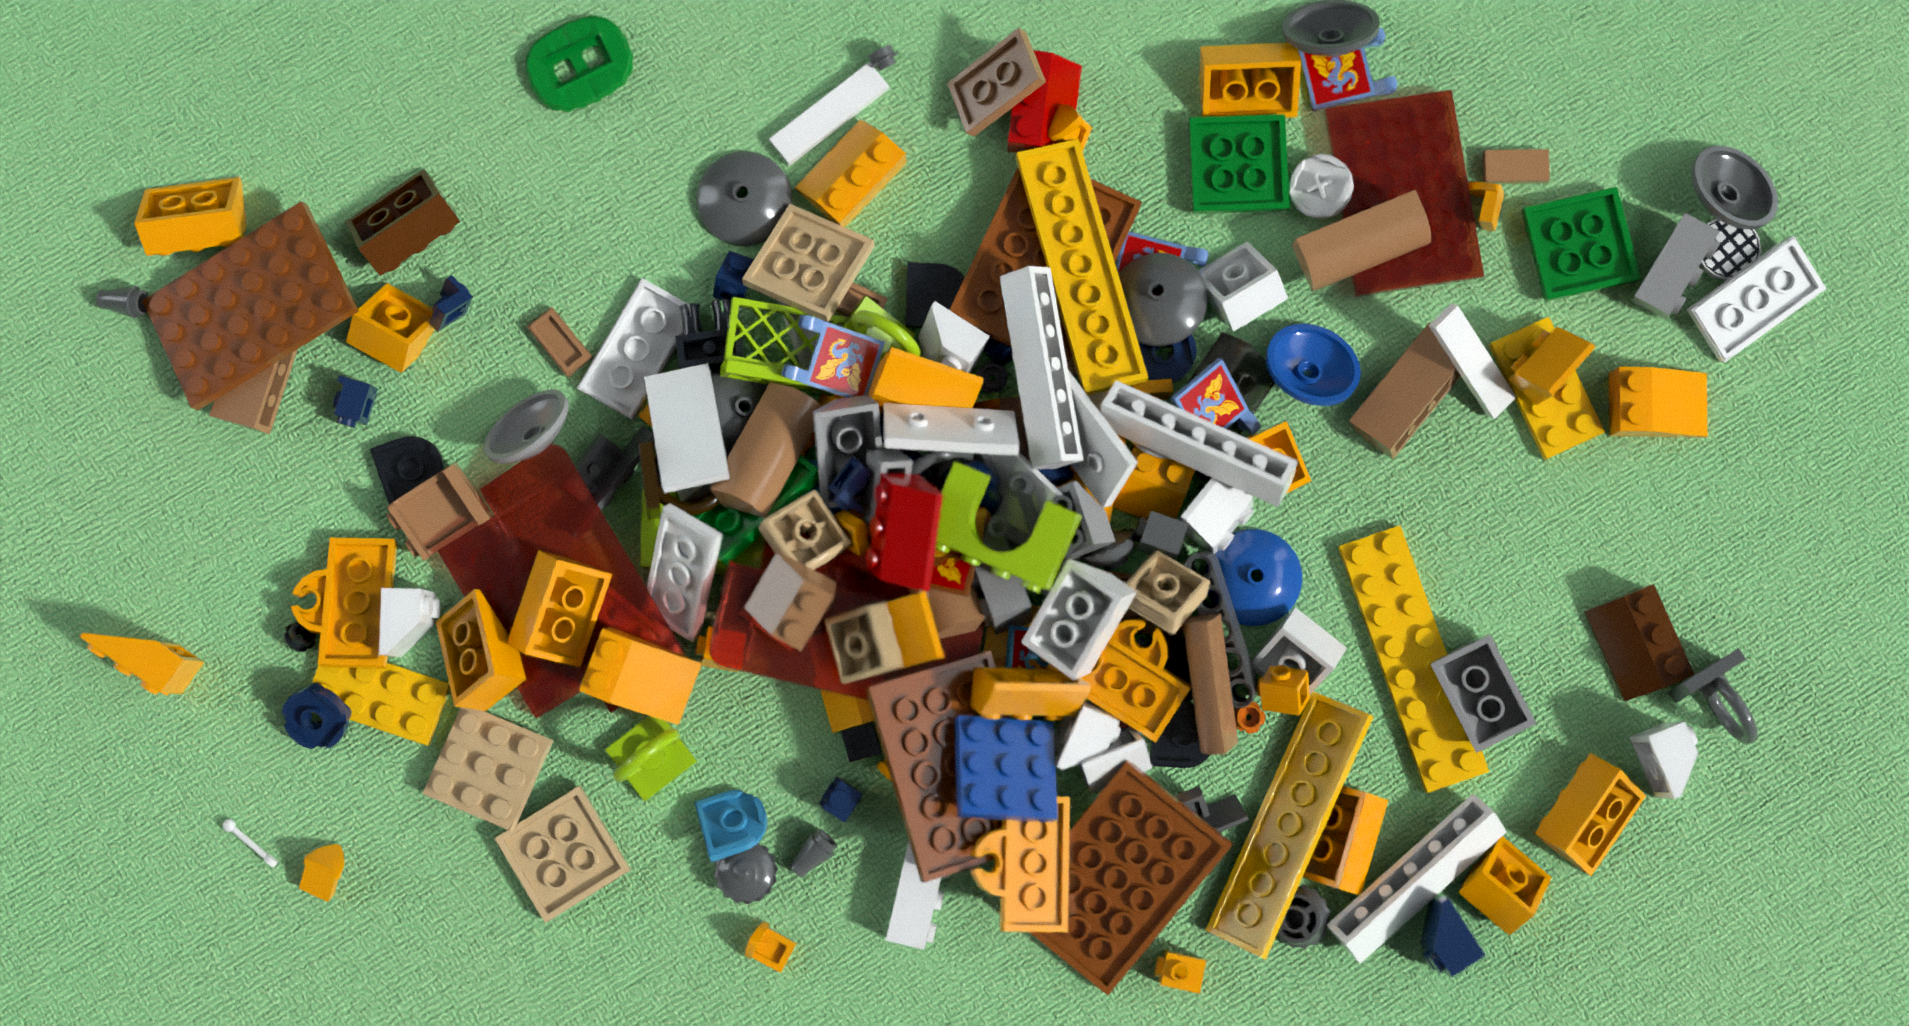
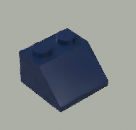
[1421,895,1486,978]

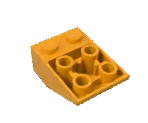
[80,633,204,696]

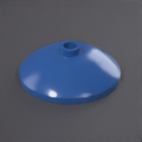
[1266,324,1361,406]
[1205,529,1302,626]

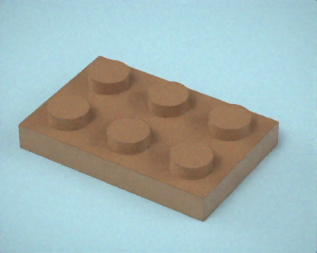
[947,28,1046,137]

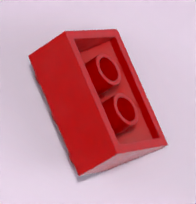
[1007,50,1082,153]
[866,473,943,591]

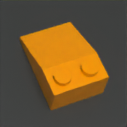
[1609,367,1708,438]
[436,589,526,711]
[579,627,702,725]

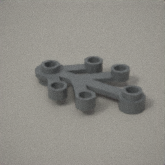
[988,471,1083,596]

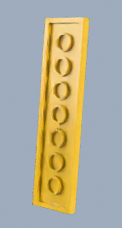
[1016,139,1148,395]
[1338,525,1489,793]
[1205,691,1373,959]

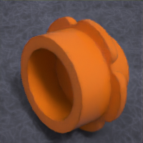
[1234,701,1265,734]

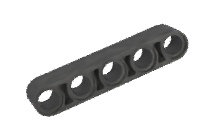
[1185,550,1258,708]

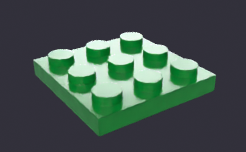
[1188,114,1290,214]
[1521,187,1641,302]

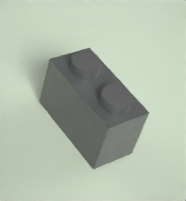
[1134,511,1188,559]

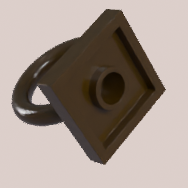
[639,442,719,520]

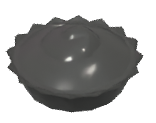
[1079,528,1136,571]
[713,843,778,905]
[1276,885,1330,949]

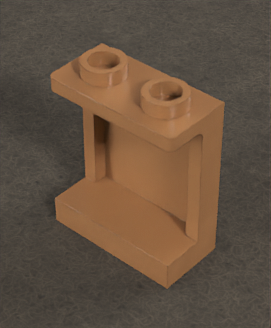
[386,462,492,561]

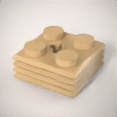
[759,490,851,570]
[1125,550,1210,634]
[825,602,903,684]

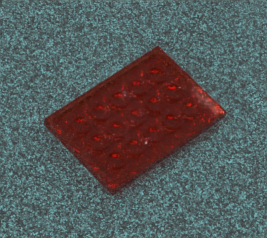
[1324,90,1484,297]

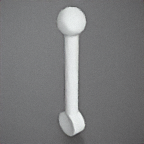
[222,819,278,867]

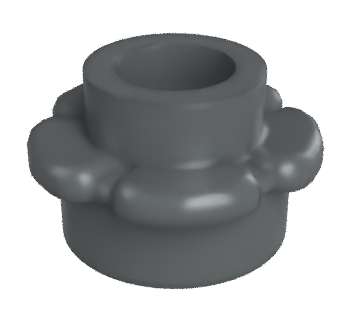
[868,44,898,71]

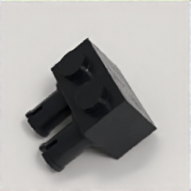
[675,299,746,370]

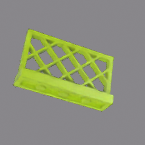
[719,297,848,396]

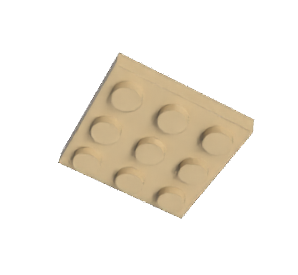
[742,204,875,322]
[422,707,554,832]
[494,786,632,923]

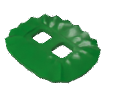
[525,16,633,113]

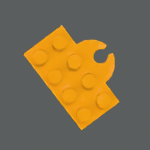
[291,537,397,669]
[1046,618,1191,742]
[970,797,1070,932]

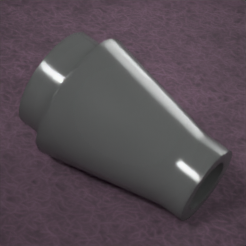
[96,286,149,318]
[789,829,837,878]

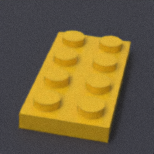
[1489,317,1605,460]
[312,662,450,746]

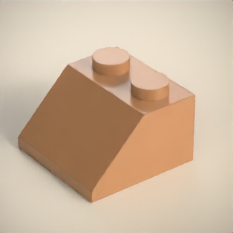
[745,551,836,651]

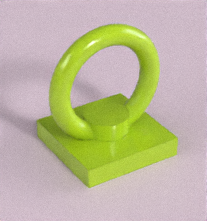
[842,296,920,364]
[605,716,698,802]

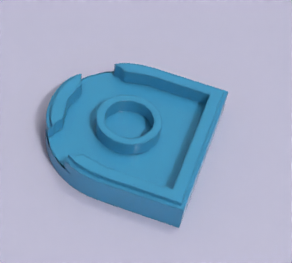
[694,790,768,862]

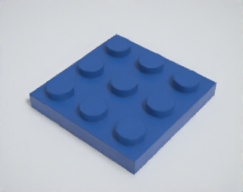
[955,715,1058,822]

